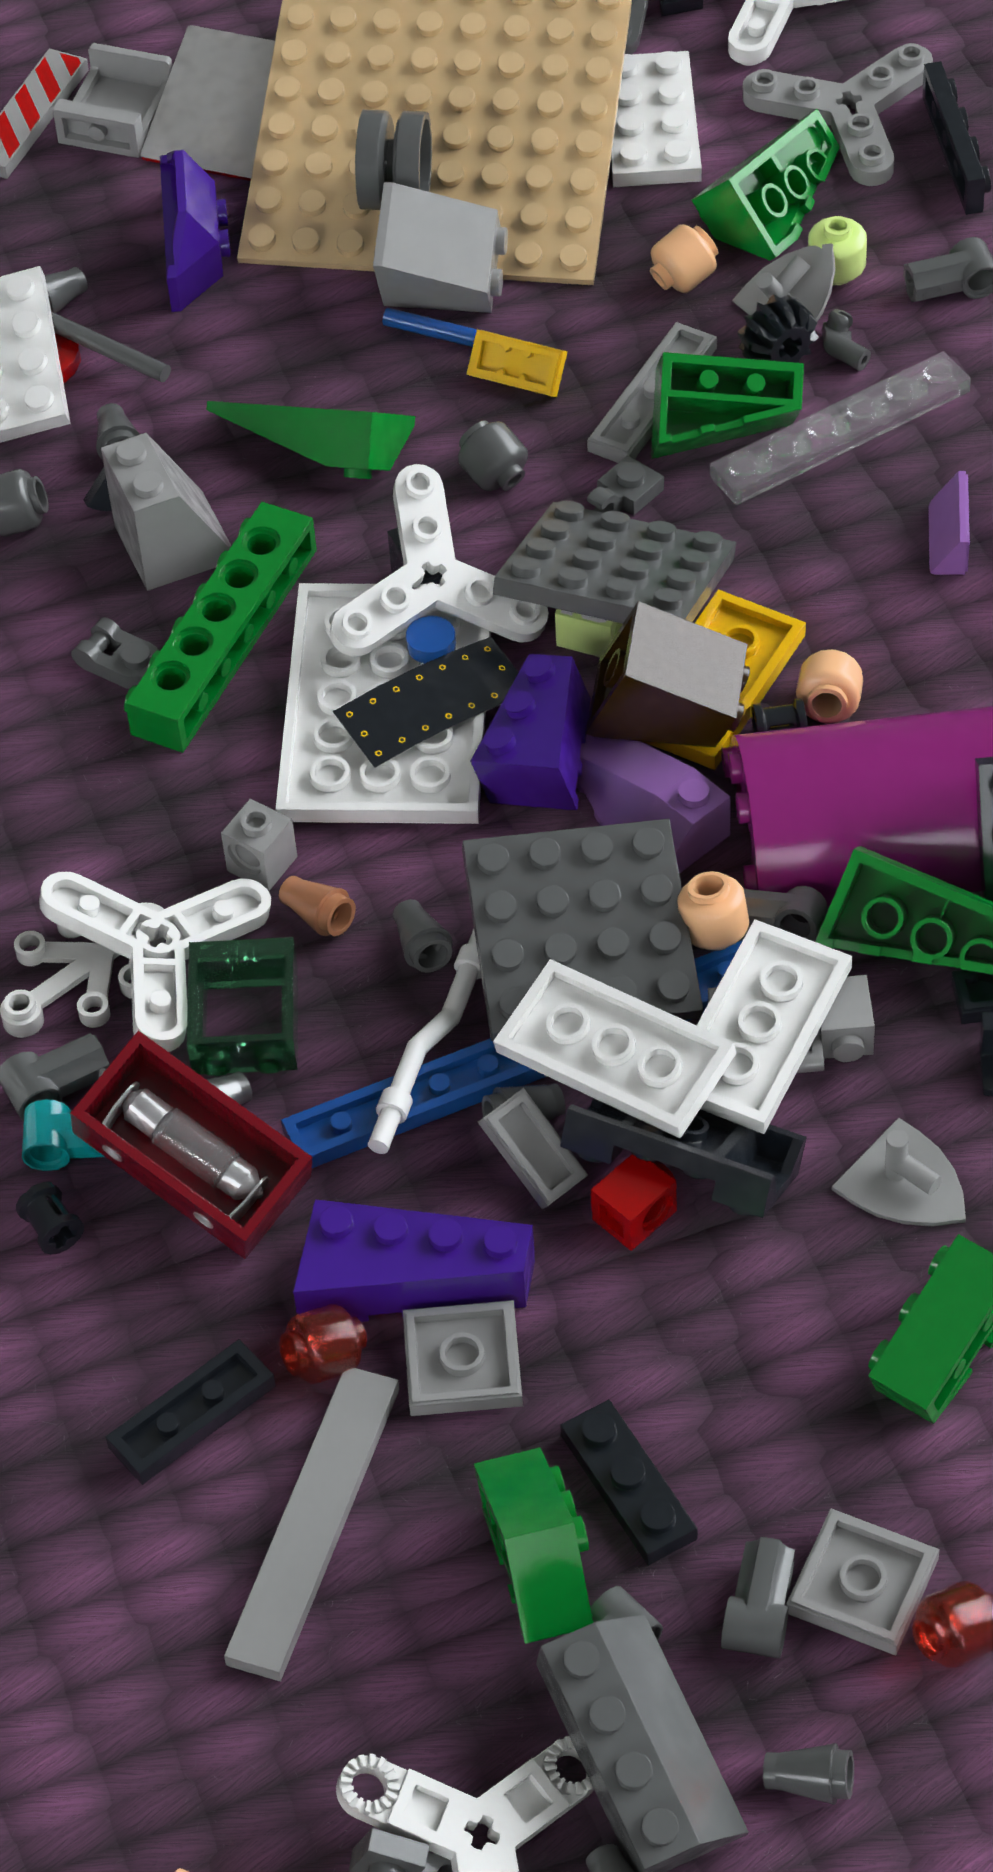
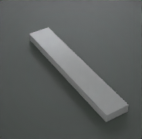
[224,1365,399,1682]

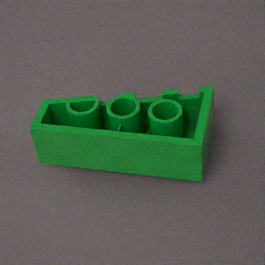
[815,846,993,974]

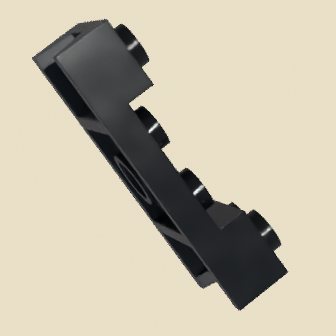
[560,1098,807,1218]

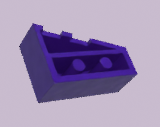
[470,654,591,810]

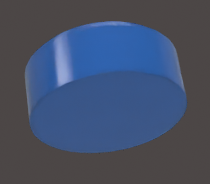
[406,616,456,664]

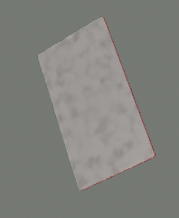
[140,25,275,181]

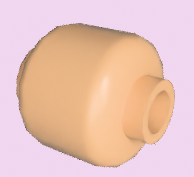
[650,225,719,293]
[796,649,863,724]
[677,871,749,951]

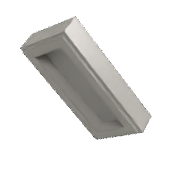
[478,1088,588,1209]

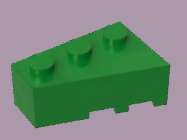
[651,352,804,459]

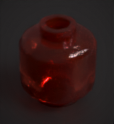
[279,1304,367,1384]
[912,1581,993,1668]

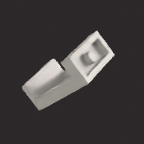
[53,43,173,158]

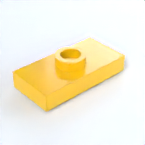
[466,329,568,397]

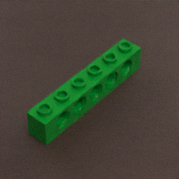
[124,502,317,753]

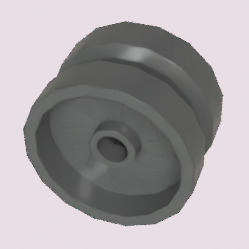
[355,109,432,210]

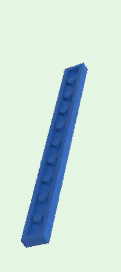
[281,940,743,1168]

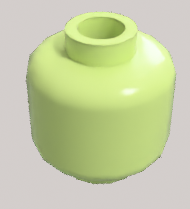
[808,216,867,285]

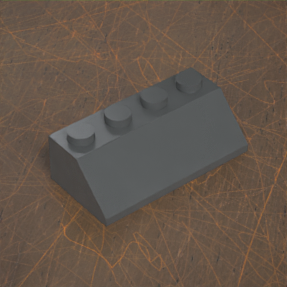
[536,1614,749,1872]

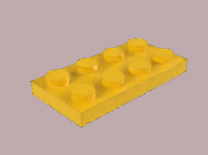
[642,589,806,770]

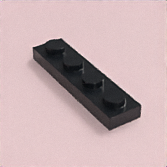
[922,61,991,215]

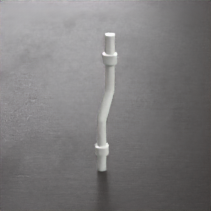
[368,929,481,1154]

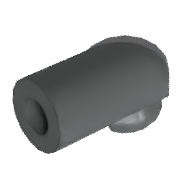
[821,309,871,371]

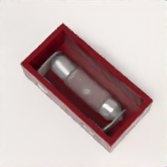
[70,1030,312,1259]

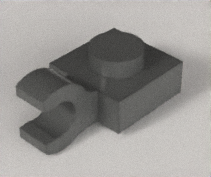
[587,455,664,515]
[348,1828,453,1872]

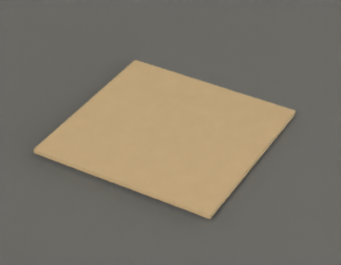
[237,0,632,285]

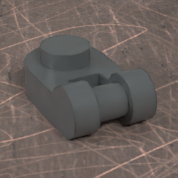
[71,617,158,689]

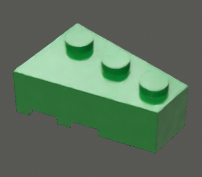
[868,1234,993,1424]
[474,1447,593,1644]

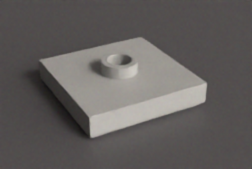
[403,1300,523,1416]
[786,1508,940,1656]

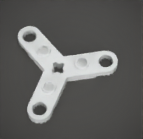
[336,1736,594,1872]

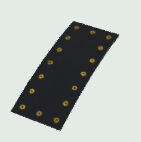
[332,637,519,768]

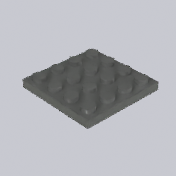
[493,501,736,624]
[462,819,703,1041]

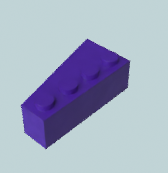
[293,1199,535,1328]

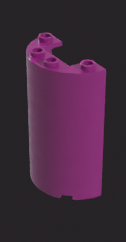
[721,706,993,908]

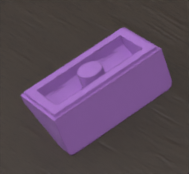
[929,471,970,575]

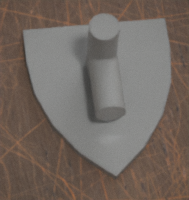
[732,243,835,321]
[832,1118,966,1227]

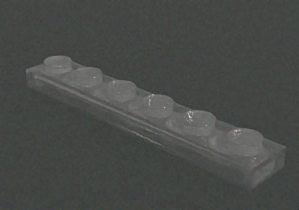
[710,351,971,505]

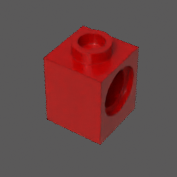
[591,1154,677,1251]

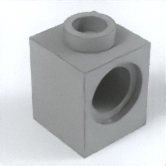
[221,799,297,891]

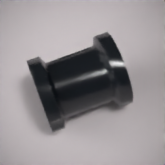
[751,698,808,733]
[15,1182,84,1255]

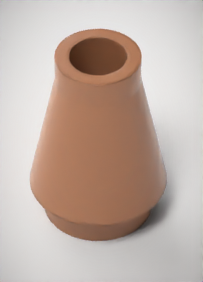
[279,876,356,936]

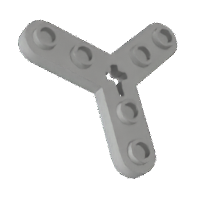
[743,43,933,186]

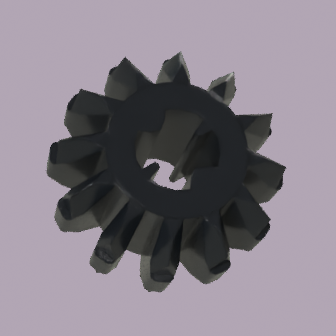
[737,294,819,363]

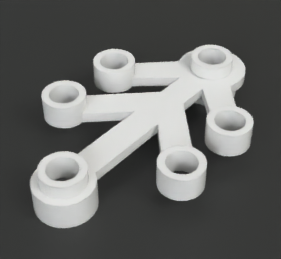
[0,903,165,1038]

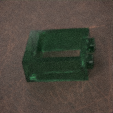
[187,937,298,1076]

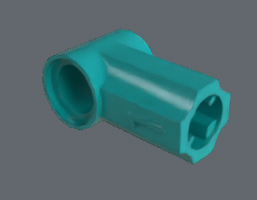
[22,1099,105,1171]

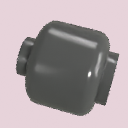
[458,420,528,491]
[0,469,49,537]

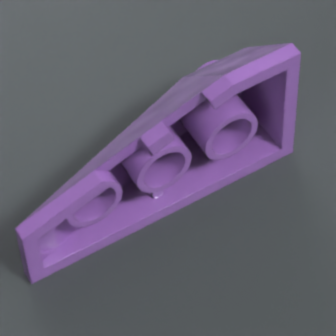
[577,734,730,873]

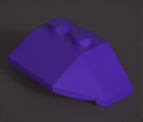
[160,150,231,312]

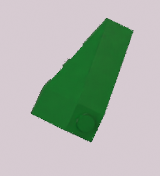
[691,109,840,261]
[206,401,416,479]

